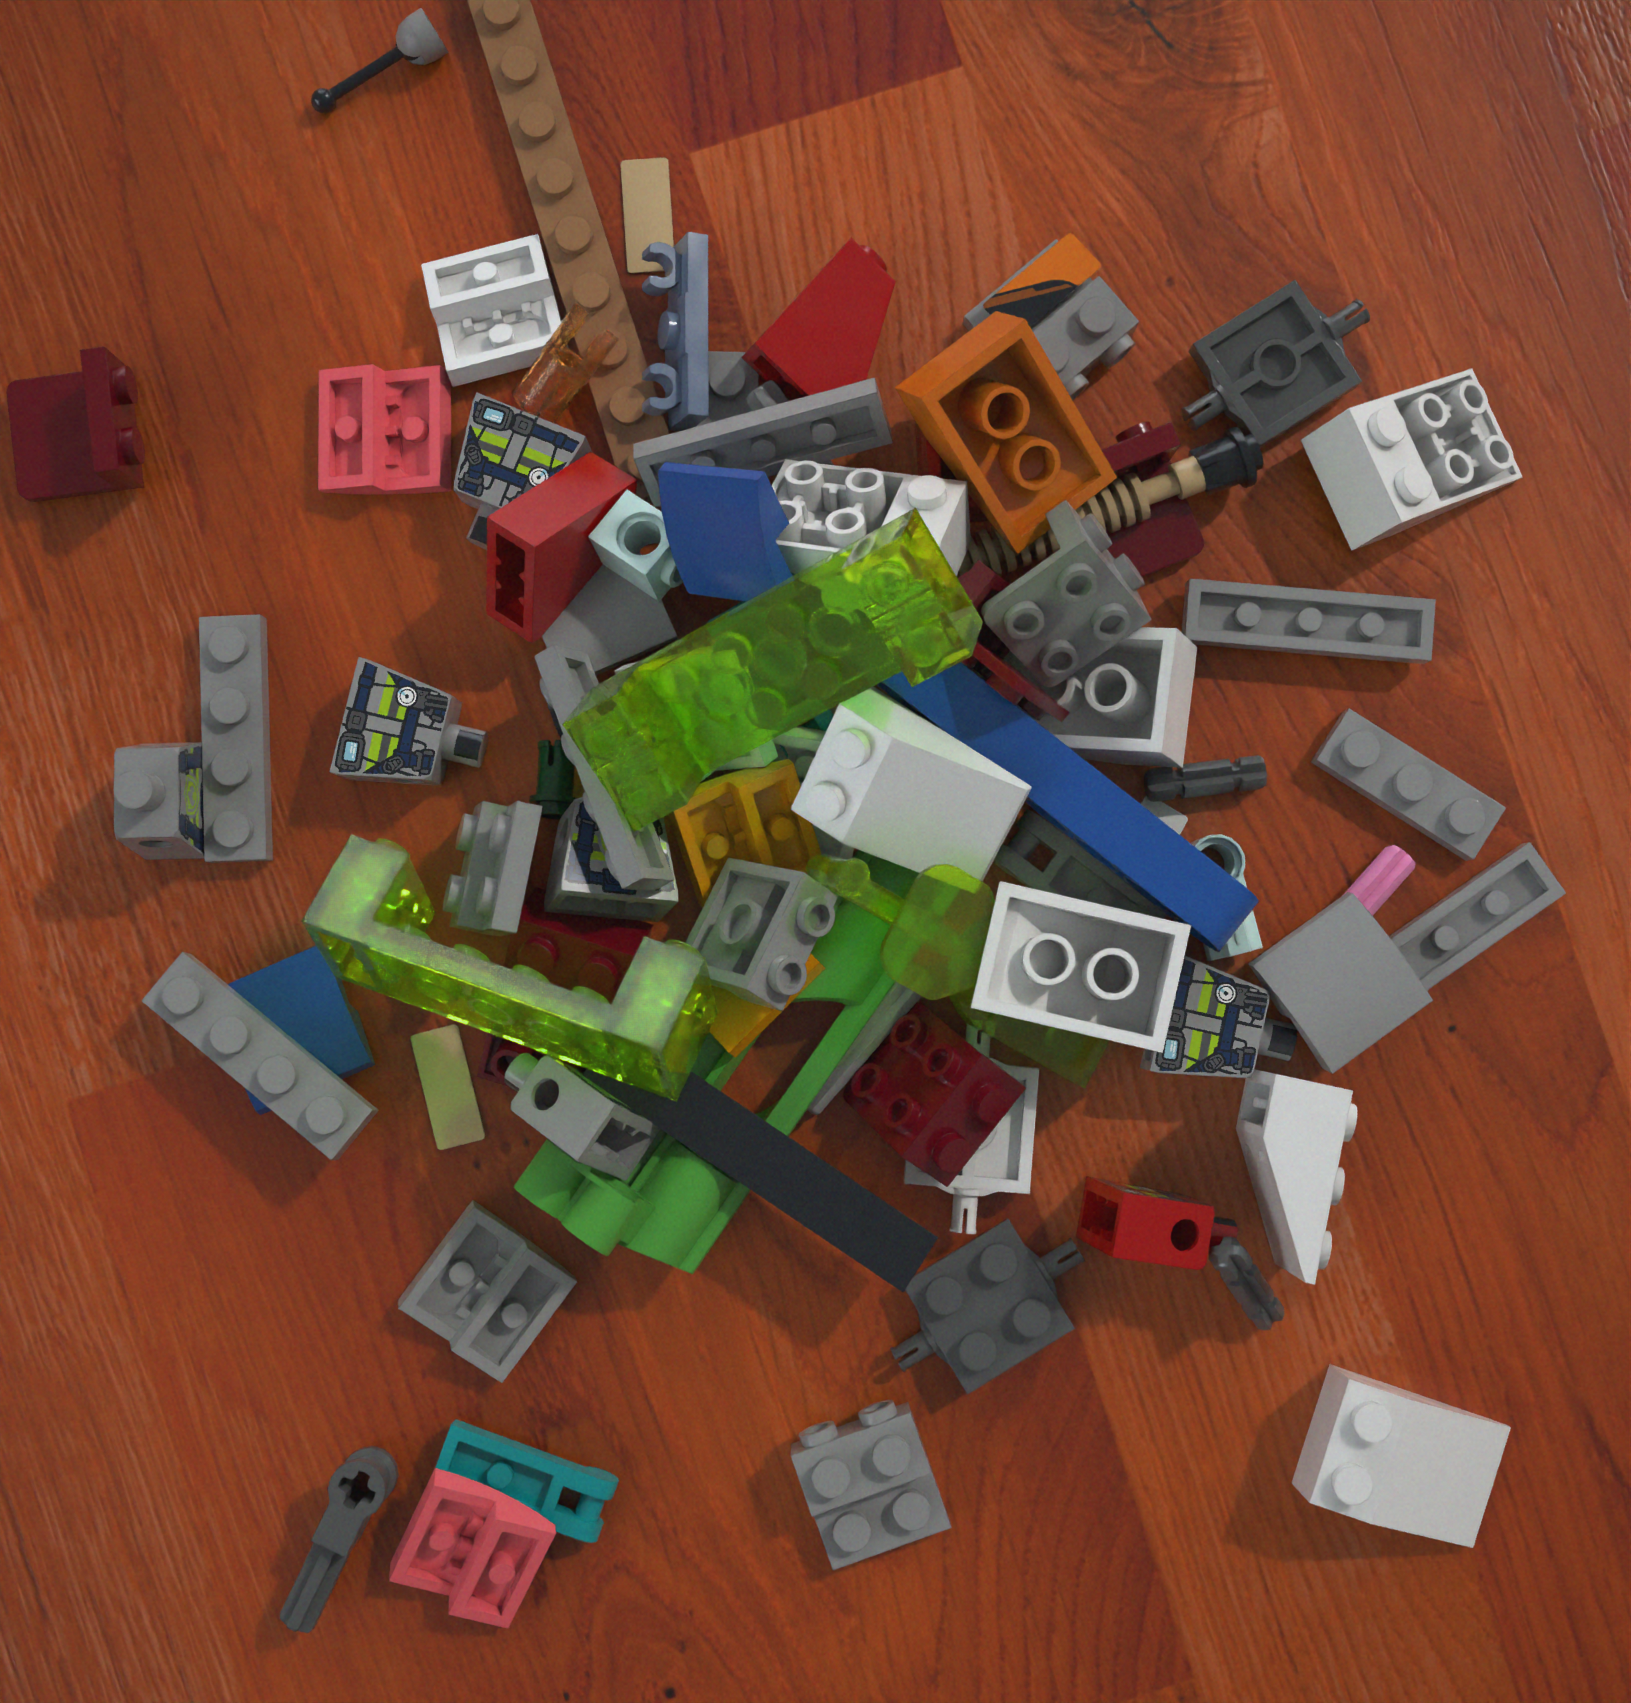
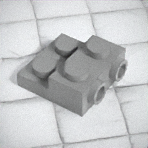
[962,239,1139,400]
[443,801,543,937]
[673,857,838,1011]
[791,1400,952,1570]

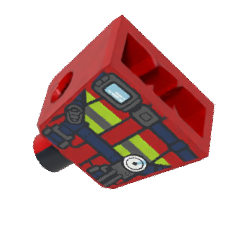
[1076,1176,1238,1270]

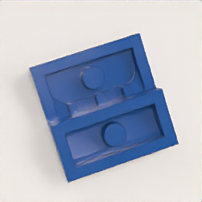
[658,462,799,607]
[228,942,375,1115]

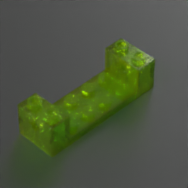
[562,508,983,832]
[302,835,718,1102]

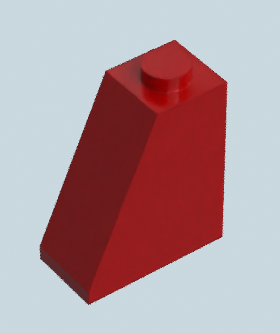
[741,237,896,401]
[486,452,637,643]

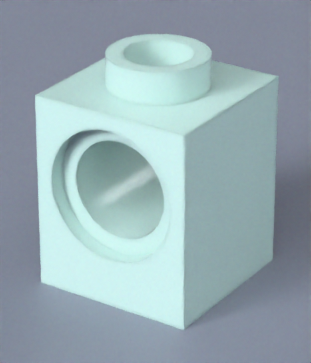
[588,490,683,602]

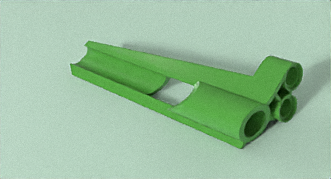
[513,850,960,1274]

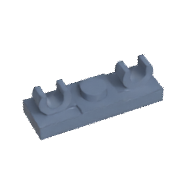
[642,232,709,431]

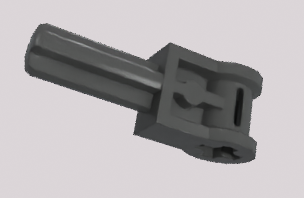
[280,1446,399,1633]

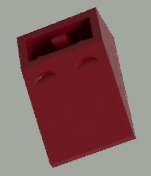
[477,887,653,1087]

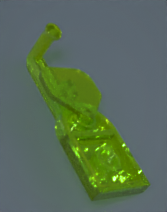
[805,855,1110,1088]

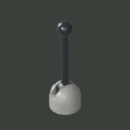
[311,8,449,114]

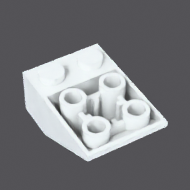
[1301,368,1523,551]
[772,459,971,625]
[1236,1069,1357,1285]

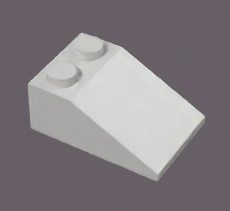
[1004,627,1197,768]
[791,686,1032,893]
[970,881,1191,1053]
[1292,1364,1511,1548]

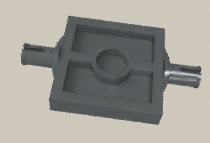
[1181,280,1370,448]
[890,1218,1085,1395]

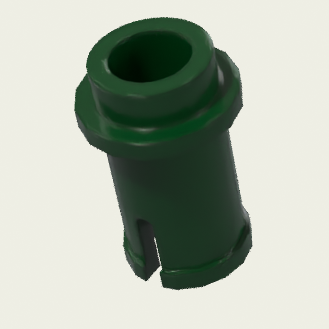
[529,740,577,820]

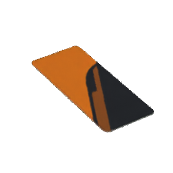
[983,233,1101,326]

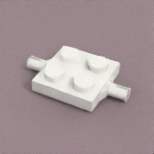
[903,1018,1039,1234]

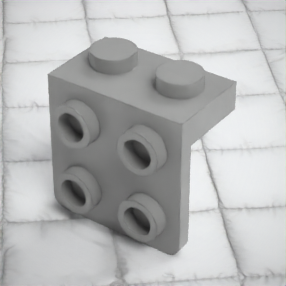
[981,500,1152,687]

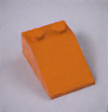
[895,311,1117,554]

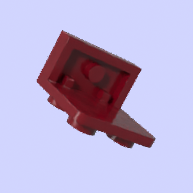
[6,347,145,502]
[1102,422,1204,578]
[936,560,1070,722]
[843,1002,1026,1187]

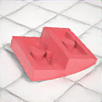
[318,364,451,494]
[389,1468,556,1629]

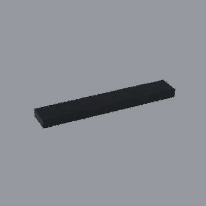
[583,1023,938,1292]

